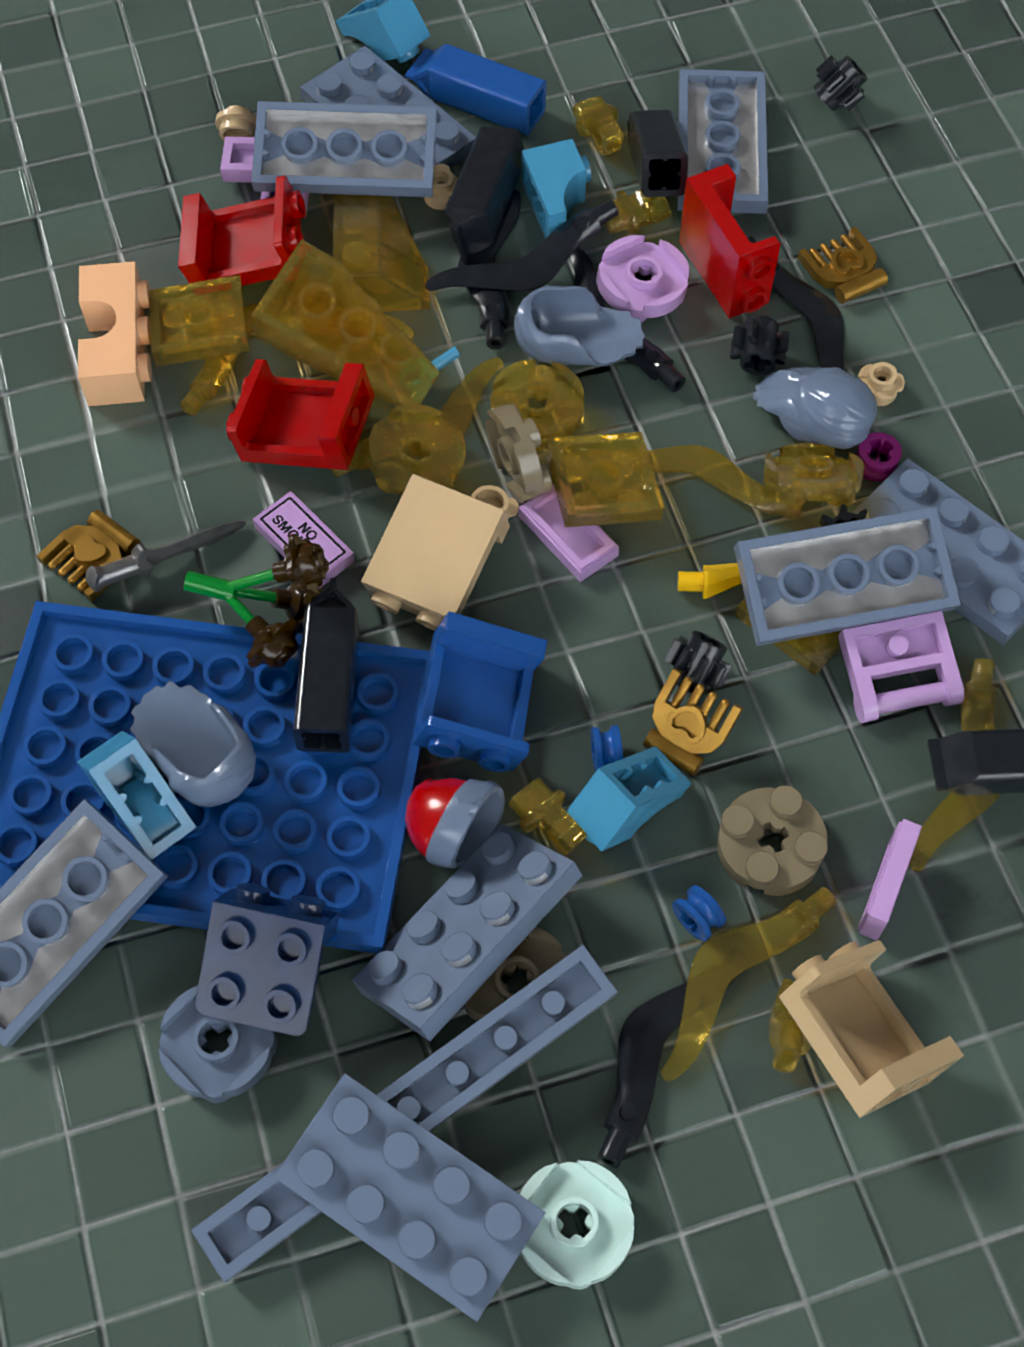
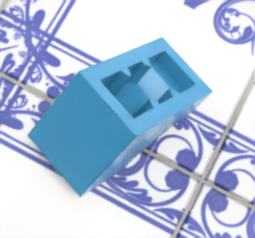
[335,0,431,63]
[522,139,591,239]
[77,731,197,859]
[565,746,692,852]

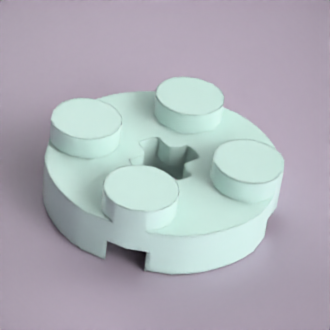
[520,1160,634,1290]

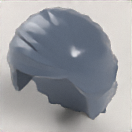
[514,285,645,367]
[753,367,877,449]
[130,681,256,807]

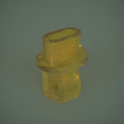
[572,96,624,156]
[599,189,672,234]
[508,778,587,856]
[769,977,812,1073]

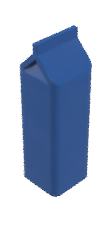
[405,44,547,136]

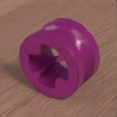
[854,432,902,482]

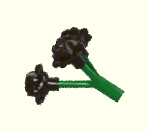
[183,534,329,669]

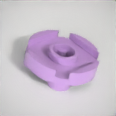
[596,235,689,322]

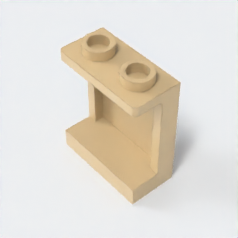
[361,474,510,631]
[779,940,964,1118]

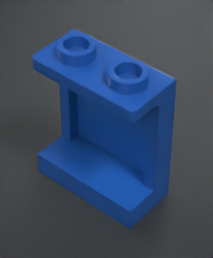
[413,611,547,772]

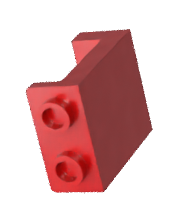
[679,164,781,318]
[178,175,306,295]
[226,359,375,470]

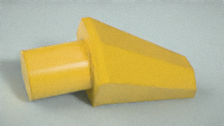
[677,563,742,599]

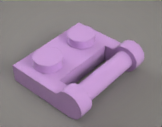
[838,611,964,723]

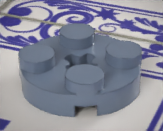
[159,985,277,1103]

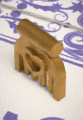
[797,226,888,304]
[36,510,141,602]
[643,668,744,776]

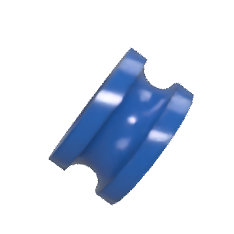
[590,725,623,772]
[672,885,727,942]

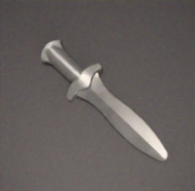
[86,520,246,592]

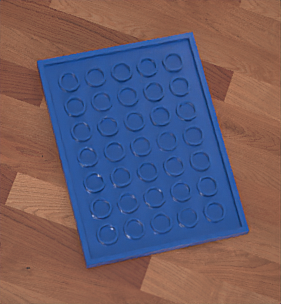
[0,601,430,954]

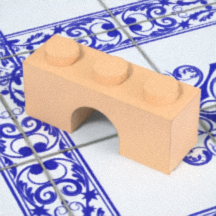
[78,261,152,406]

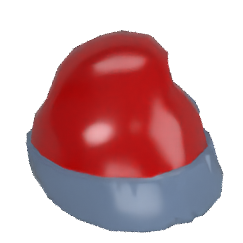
[405,778,505,868]

